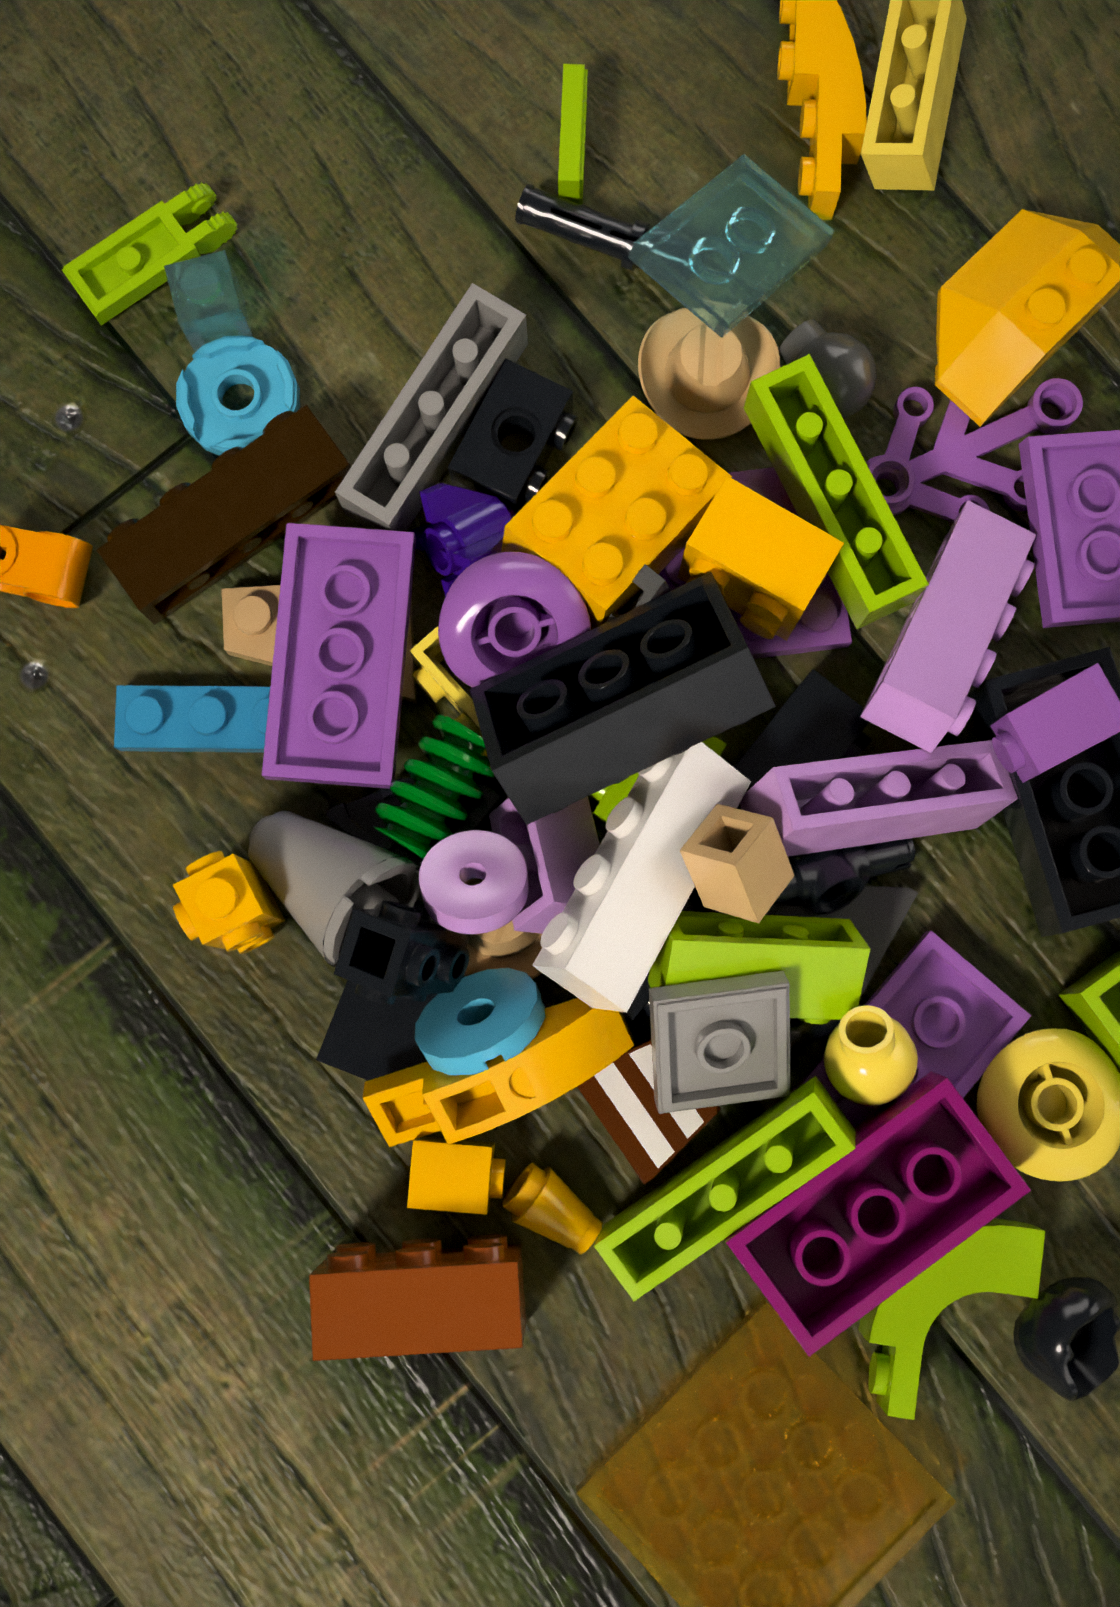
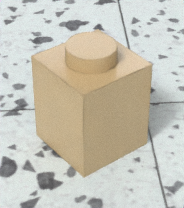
[680,804,795,923]

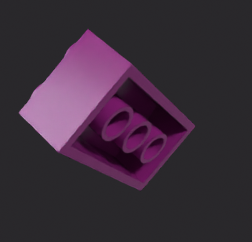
[724,1071,1031,1357]

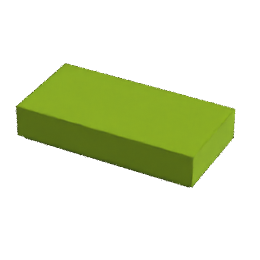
[558,64,588,205]

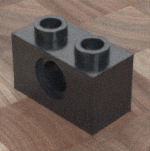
[448,358,578,514]

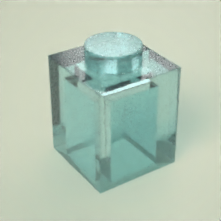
[164,250,253,352]

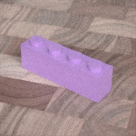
[860,500,1036,753]
[740,740,1018,856]

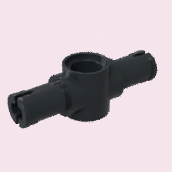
[773,838,916,915]

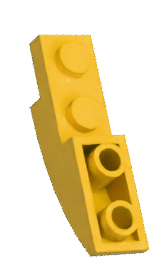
[777,0,867,220]
[362,998,634,1147]

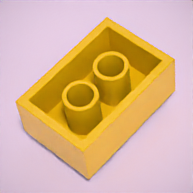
[501,395,732,630]

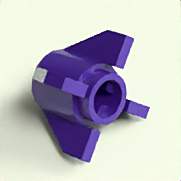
[408,483,516,597]

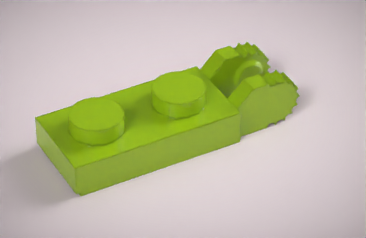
[62,182,238,326]

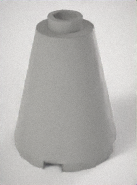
[248,811,423,967]

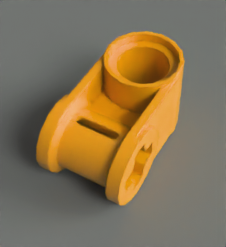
[0,525,93,608]

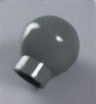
[779,319,877,419]

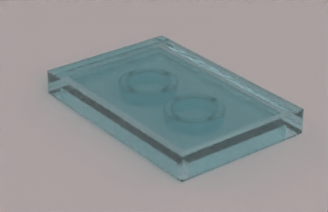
[628,154,835,338]

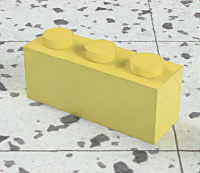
[861,0,967,191]

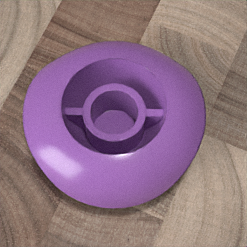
[438,552,591,688]

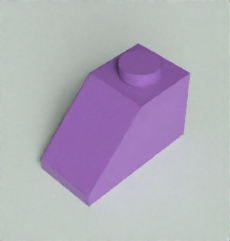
[990,663,1120,783]

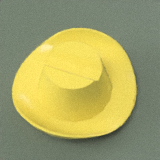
[977,1028,1120,1182]

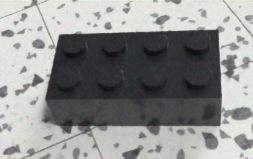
[470,572,776,825]
[967,647,1120,937]

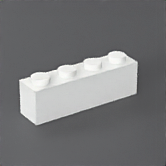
[532,742,751,1013]

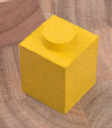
[407,1137,506,1215]

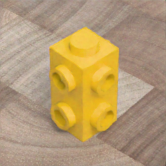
[173,851,285,954]

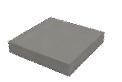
[649,971,790,1114]

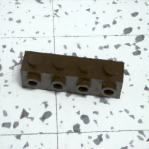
[97,405,351,625]

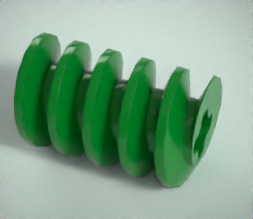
[373,715,495,860]

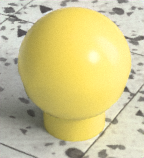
[824,1005,918,1106]

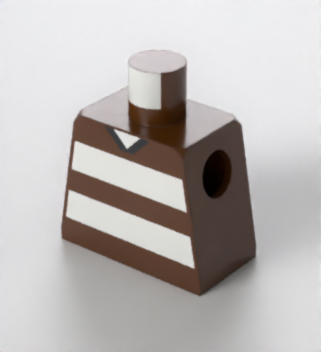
[577,1038,721,1184]

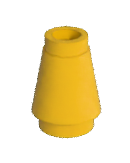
[502,1163,603,1255]

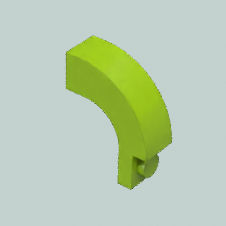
[858,1219,1046,1420]

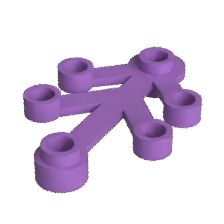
[866,378,1083,528]

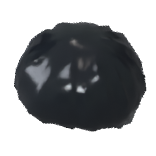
[1013,1277,1120,1402]

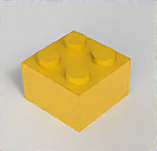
[678,476,844,641]

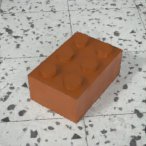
[309,1234,526,1361]

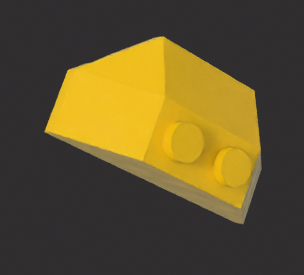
[935,209,1120,427]

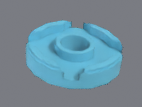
[176,336,300,456]
[415,968,545,1076]

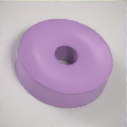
[419,830,529,934]

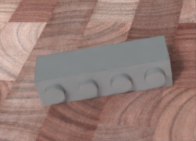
[335,283,528,532]

